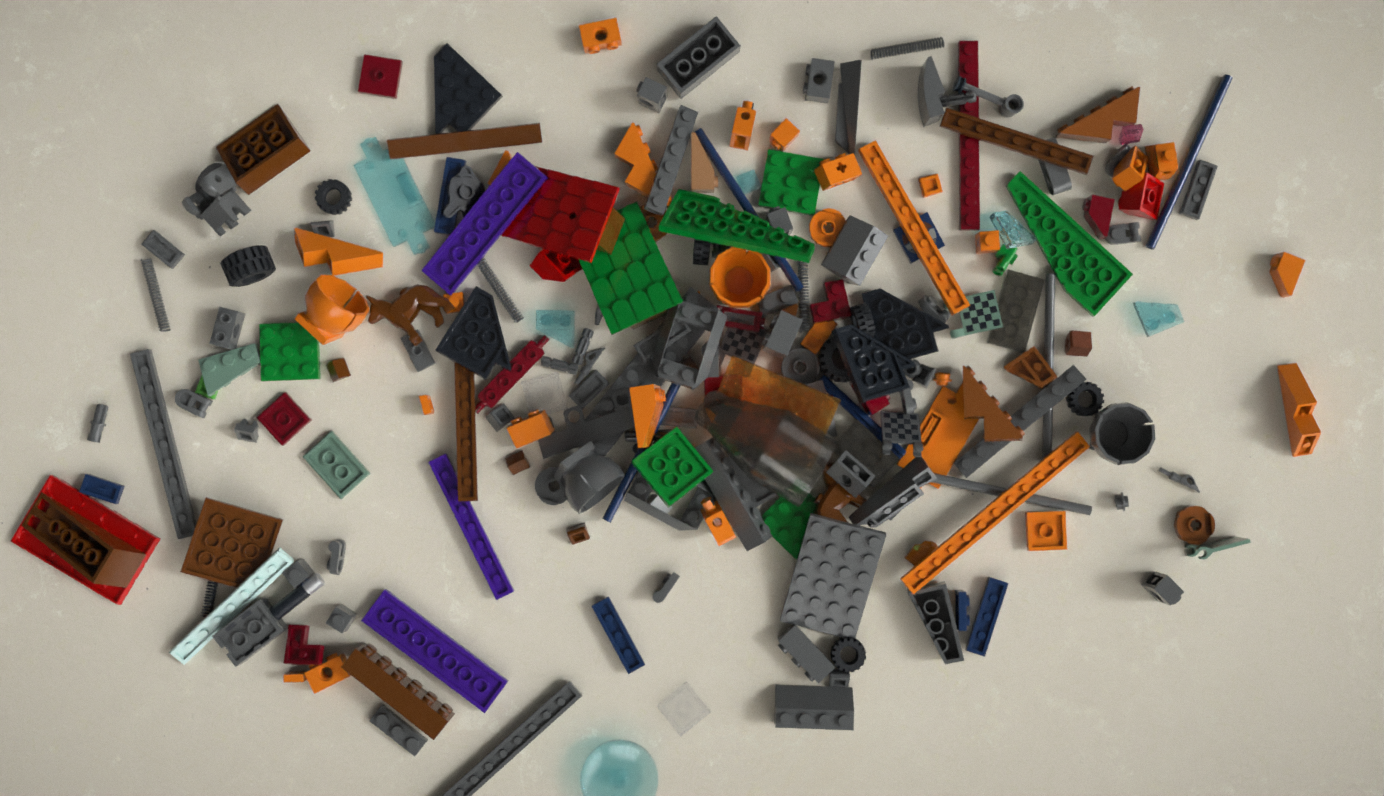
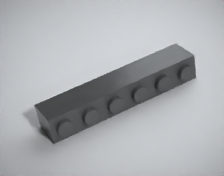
[695,437,772,551]

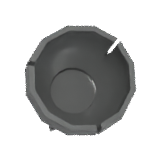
[1089,402,1156,465]
[554,441,625,514]

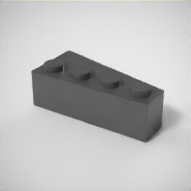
[907,581,964,665]

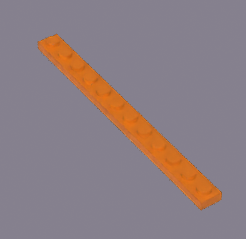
[900,432,1090,594]

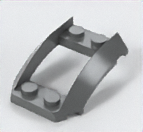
[652,301,727,390]
[624,473,715,531]

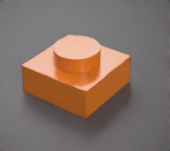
[443,292,465,314]

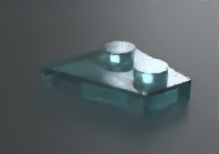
[989,211,1036,249]
[1133,301,1185,337]
[536,310,575,348]

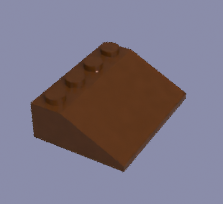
[216,104,311,195]

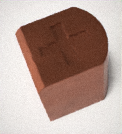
[1065,330,1092,357]

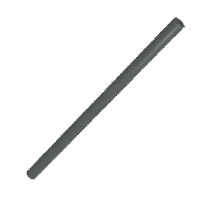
[1042,274,1055,459]
[931,473,1092,515]

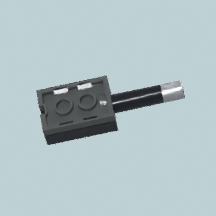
[212,573,325,667]

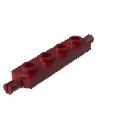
[475,335,550,414]

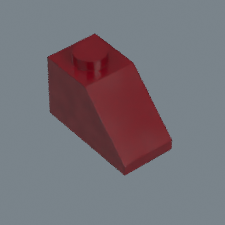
[1082,194,1115,239]

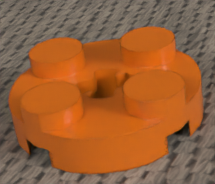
[809,208,846,247]

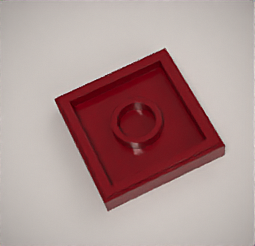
[257,392,312,446]

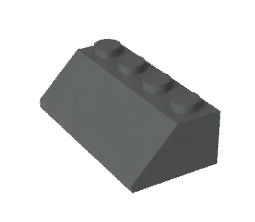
[774,684,854,730]

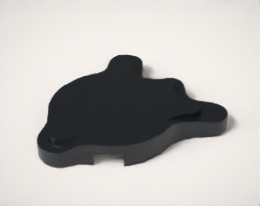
[442,165,485,218]

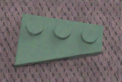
[198,343,260,397]

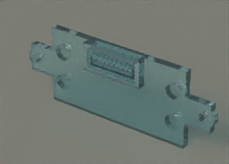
[354,137,435,255]

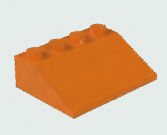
[629,384,666,448]

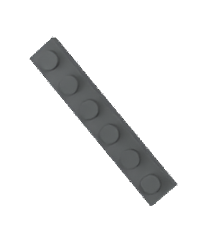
[644,105,698,216]

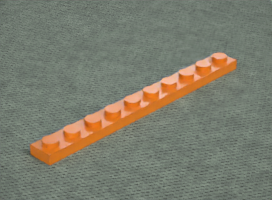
[858,140,970,316]

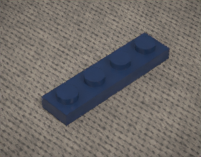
[434,157,467,235]
[965,577,1009,657]
[592,596,645,674]

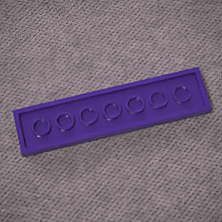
[421,152,548,296]
[361,589,509,713]

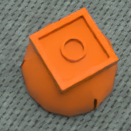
[709,247,771,308]
[295,275,370,345]

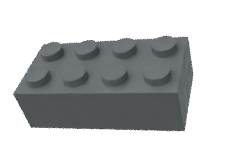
[657,16,741,99]

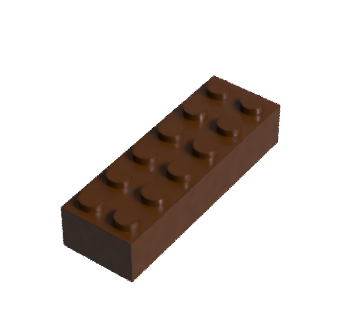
[341,643,455,740]

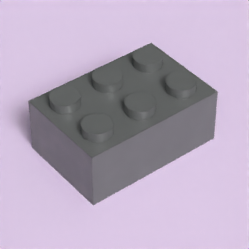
[761,310,803,359]

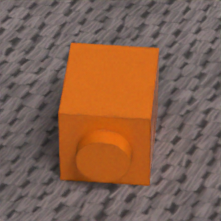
[769,118,800,151]
[975,230,1000,254]

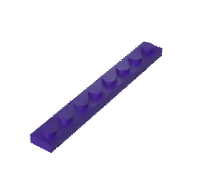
[428,454,514,600]

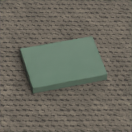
[303,431,371,499]

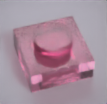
[1119,124,1144,145]

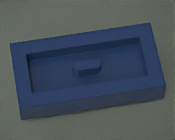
[79,474,125,504]
[955,590,970,631]

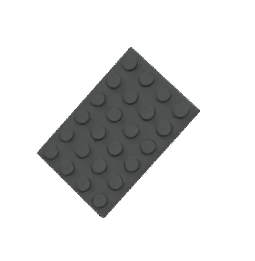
[780,513,886,638]

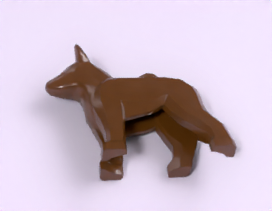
[366,284,455,346]
[813,460,867,523]

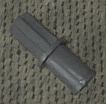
[87,404,108,443]

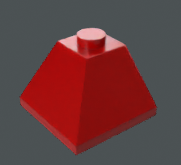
[1118,172,1165,220]
[529,249,583,282]

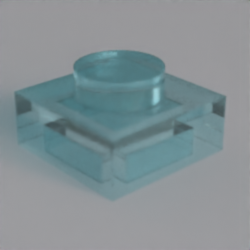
[736,169,761,195]

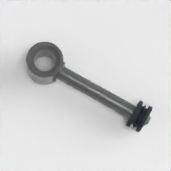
[952,76,1024,117]

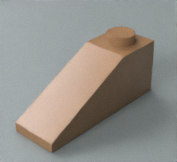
[691,132,718,193]

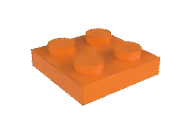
[1025,511,1067,551]

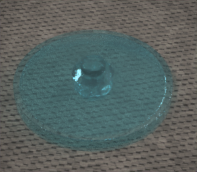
[580,739,658,796]

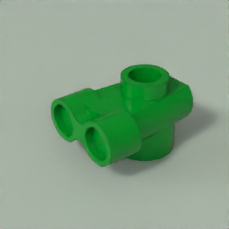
[992,244,1018,276]

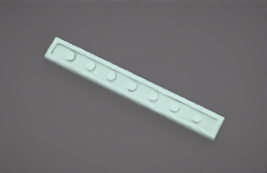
[169,547,294,665]

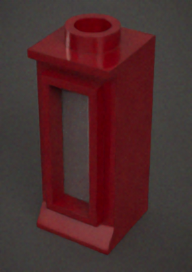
[717,305,765,333]

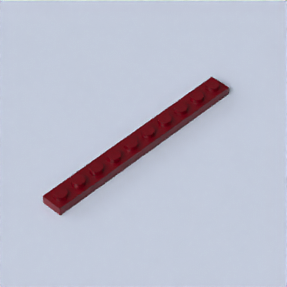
[958,41,980,231]

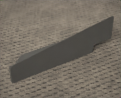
[835,60,862,155]
[849,456,937,528]

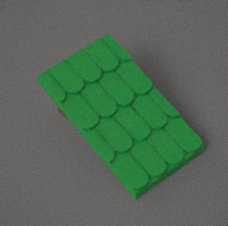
[579,201,683,335]

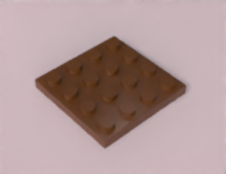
[180,497,283,588]

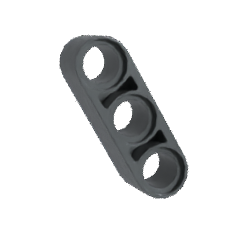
[1038,137,1072,195]

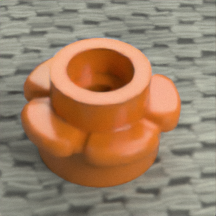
[933,372,952,385]

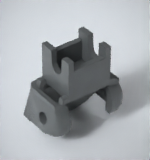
[182,161,252,237]

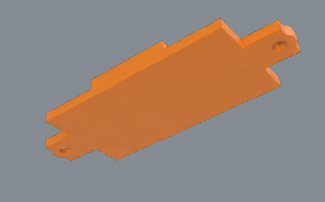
[897,382,979,489]

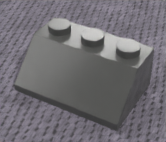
[821,215,888,286]

